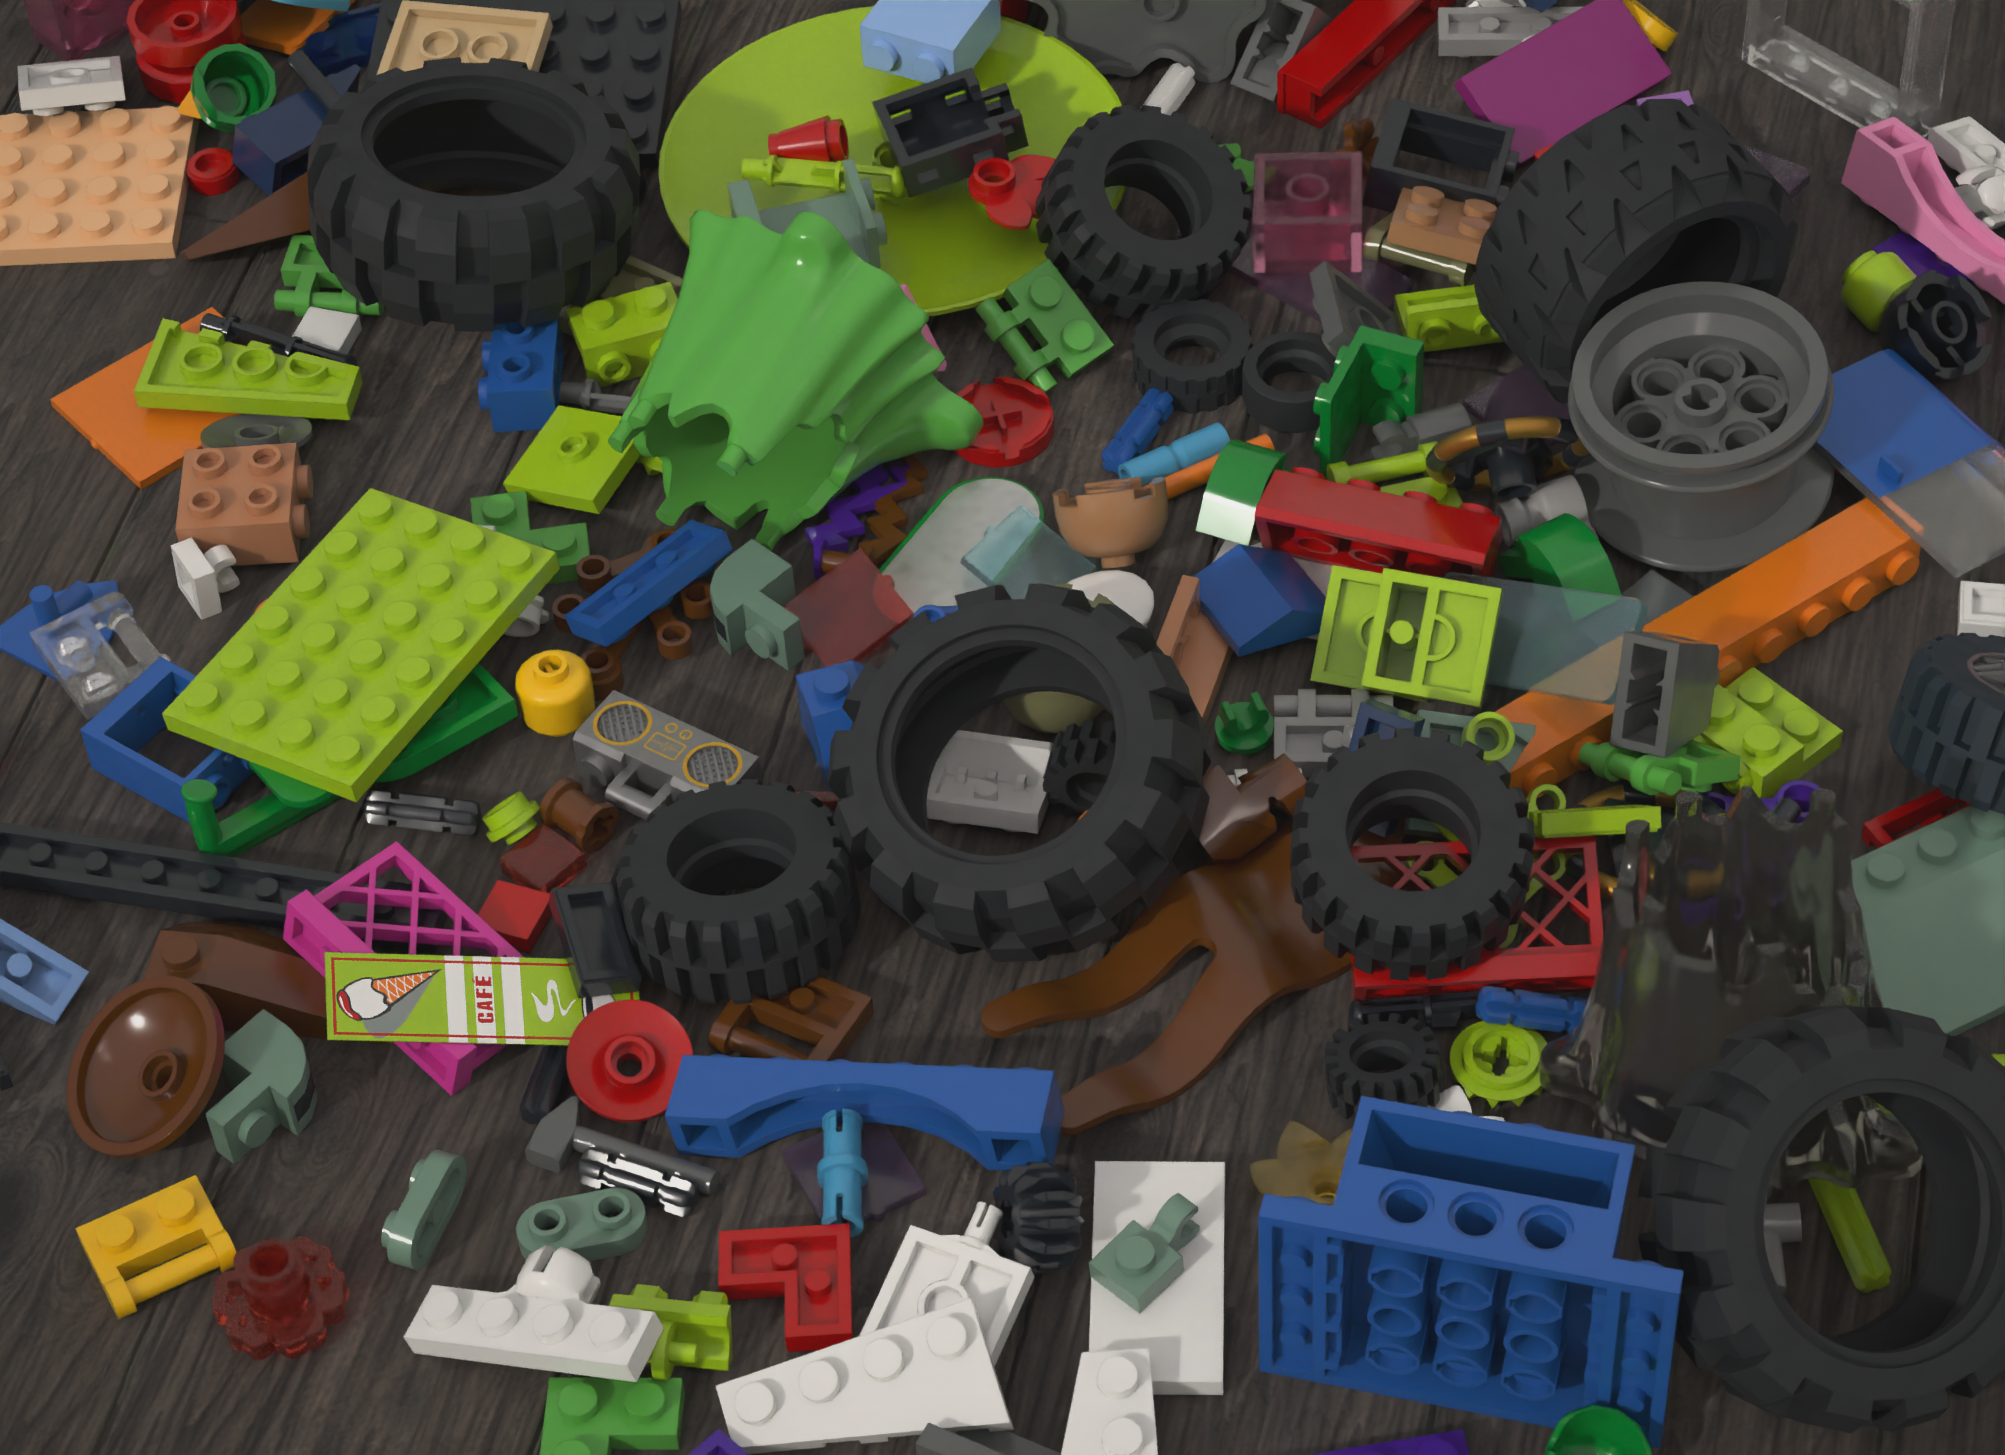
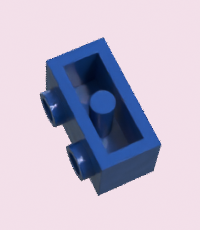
[478,318,565,432]

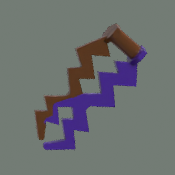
[805,455,928,590]

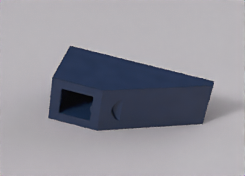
[232,64,361,196]

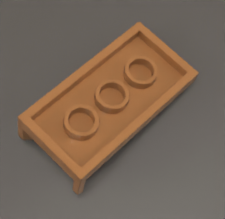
[1386,186,1497,265]

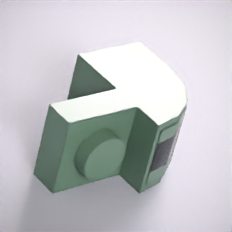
[710,539,805,671]
[205,1009,317,1164]

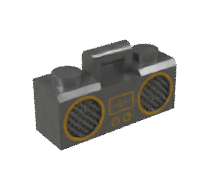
[572,690,763,820]

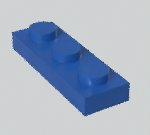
[565,520,733,647]

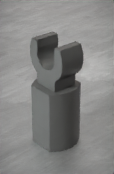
[1371,402,1472,459]

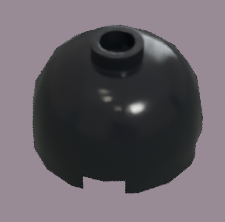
[1878,270,1992,384]

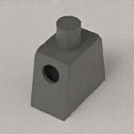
[1610,631,1719,758]

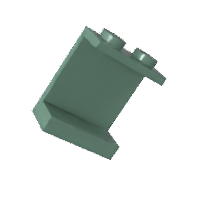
[727,158,887,268]

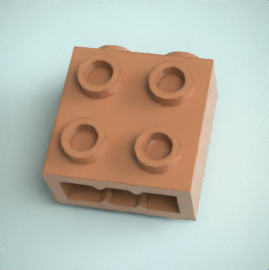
[175,443,313,566]

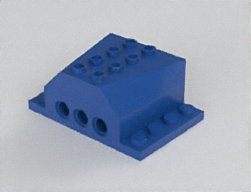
[1258,1096,1684,1449]

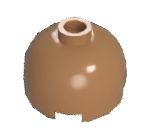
[1052,477,1168,568]

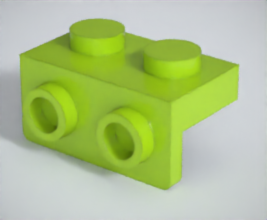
[566,282,678,387]
[1394,284,1504,352]

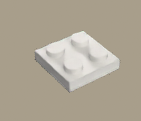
[18,56,125,116]

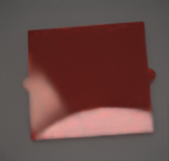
[783,548,914,667]

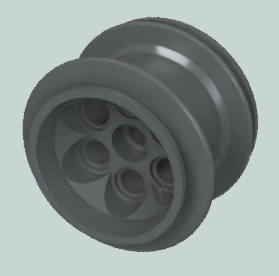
[1568,281,1835,573]

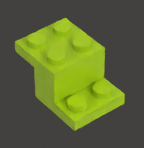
[1310,565,1503,709]

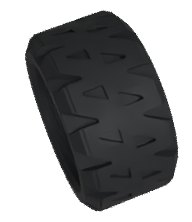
[1474,99,1798,408]

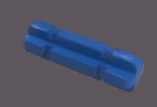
[1101,387,1173,476]
[1475,986,1598,1036]

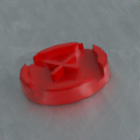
[953,377,1055,468]

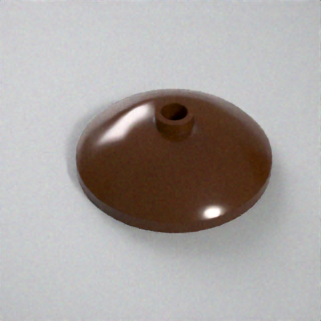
[67,976,225,1159]

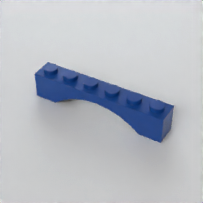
[665,1054,1065,1170]

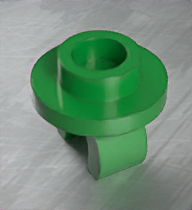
[1215,691,1274,755]

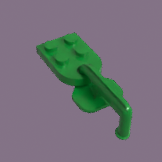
[181,663,518,857]

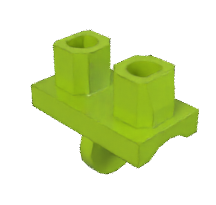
[609,1284,733,1380]

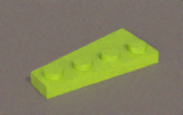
[134,318,363,420]

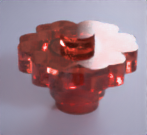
[211,1236,349,1360]

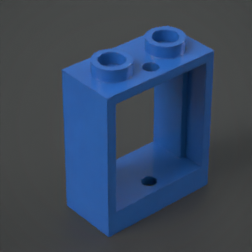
[80,657,254,823]

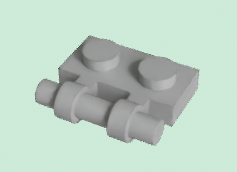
[1274,689,1393,778]

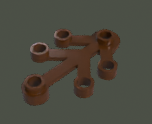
[552,529,713,701]

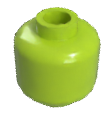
[1841,250,1917,332]

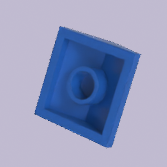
[1193,544,1326,657]

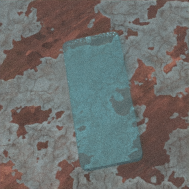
[1443,572,1648,705]

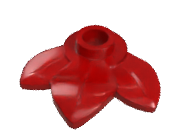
[968,155,1055,231]

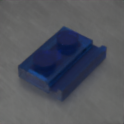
[296,2,381,77]

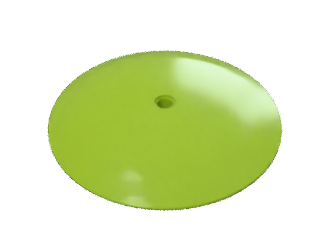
[658,6,1126,316]

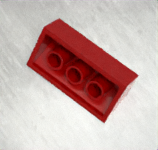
[1254,467,1503,586]

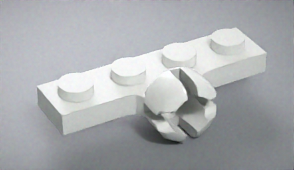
[1927,116,2005,230]
[404,1246,664,1382]

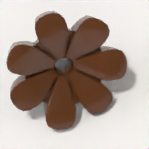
[1330,118,1379,184]

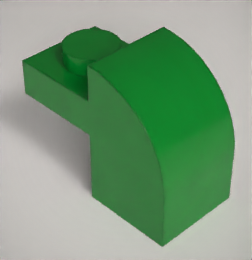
[1195,439,1292,546]
[1498,513,1624,624]

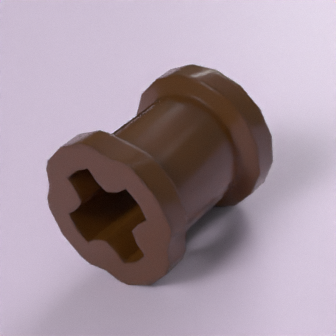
[539,778,620,853]

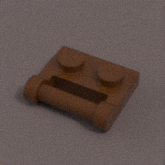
[708,975,874,1061]

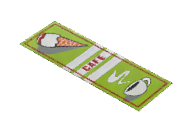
[324,952,640,1045]

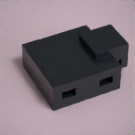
[872,68,1029,198]

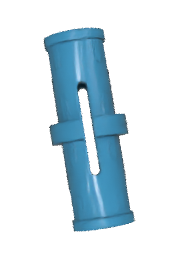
[817,1109,868,1238]

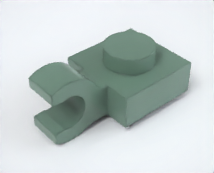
[1089,1193,1200,1313]

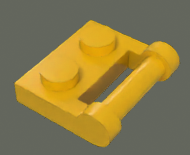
[75,1175,241,1319]

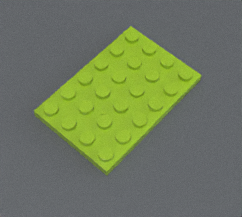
[162,488,560,803]

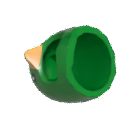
[178,44,277,134]

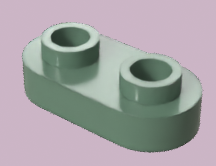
[381,1149,467,1270]
[516,1188,648,1269]

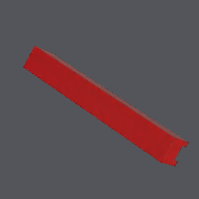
[1277,0,1458,129]

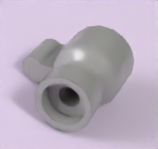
[1495,475,1599,547]

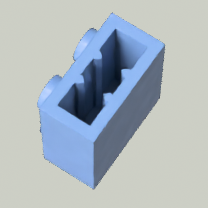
[859,0,1001,83]

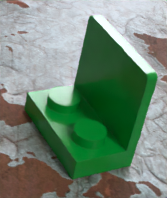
[1313,325,1424,479]

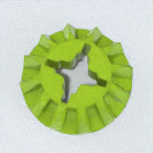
[1450,1021,1552,1109]

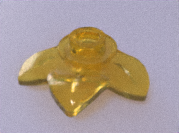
[1250,1121,1353,1206]

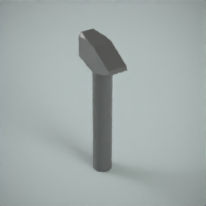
[525,1096,720,1195]

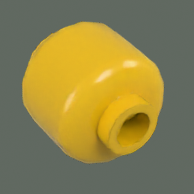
[515,649,595,737]

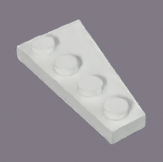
[716,1298,1014,1454]
[1061,1348,1158,1455]

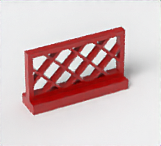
[1351,835,1609,1000]

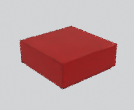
[478,880,552,953]

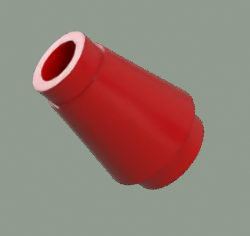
[768,115,849,163]

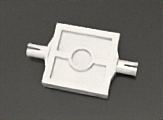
[860,1202,1034,1367]

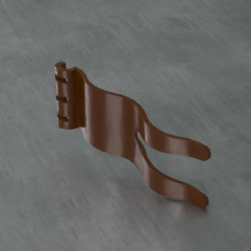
[981,818,1470,1135]

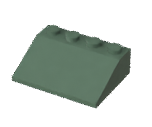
[1782,805,2005,1036]

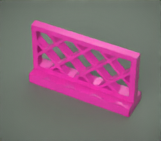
[283,841,524,1096]

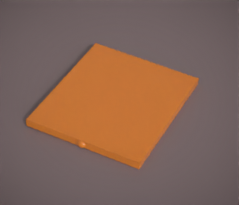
[50,307,242,490]

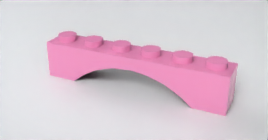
[1841,117,2005,304]

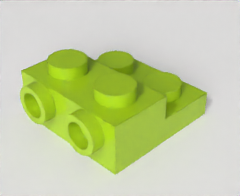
[1692,667,1843,798]

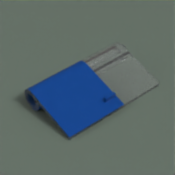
[1812,349,2005,578]

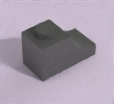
[1230,0,1334,105]

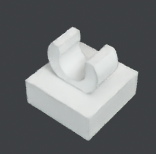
[171,537,240,620]

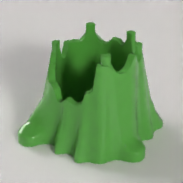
[608,209,983,551]

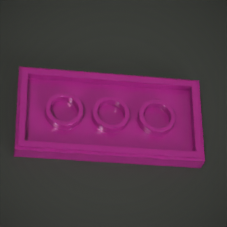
[1454,0,1672,169]

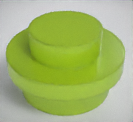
[482,791,540,845]

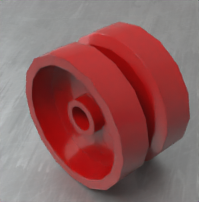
[126,0,248,103]

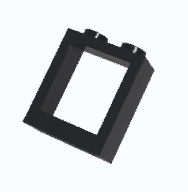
[1362,98,1520,213]

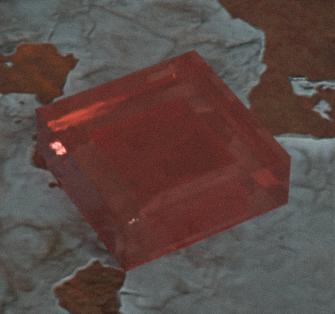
[499,823,587,894]

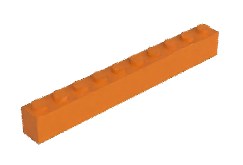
[1495,493,1923,798]

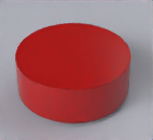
[186,148,240,196]

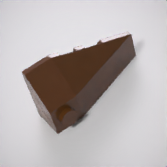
[180,172,311,264]
[143,921,396,1045]

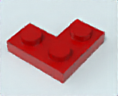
[718,1223,853,1352]

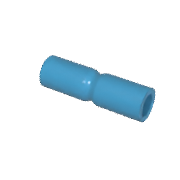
[1118,422,1230,487]

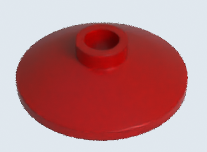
[566,1000,693,1122]

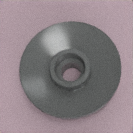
[200,414,312,449]

